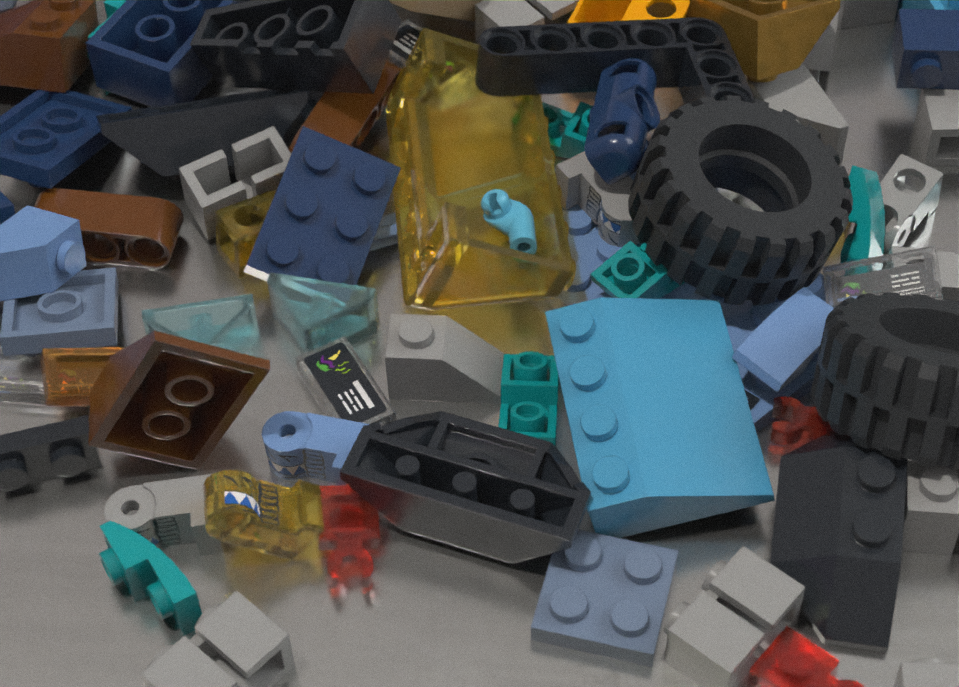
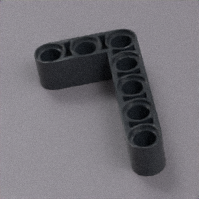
[475,17,754,105]

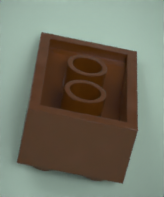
[0,0,98,93]
[88,331,270,470]

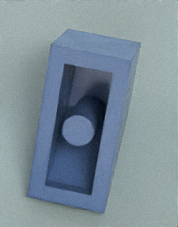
[0,205,87,301]

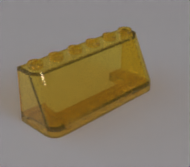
[386,28,576,311]

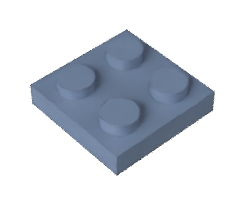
[0,267,119,357]
[531,529,678,667]

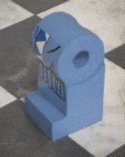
[261,411,369,502]

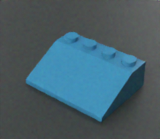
[545,297,775,538]

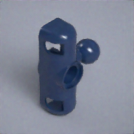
[584,58,660,185]

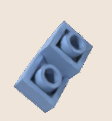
[732,287,834,392]

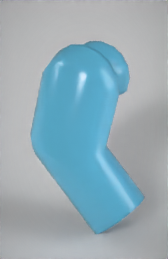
[481,189,537,259]

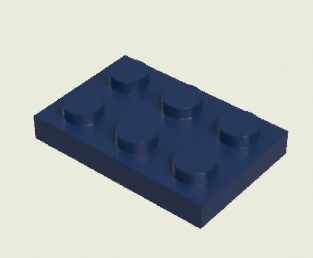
[0,90,132,189]
[243,126,401,313]

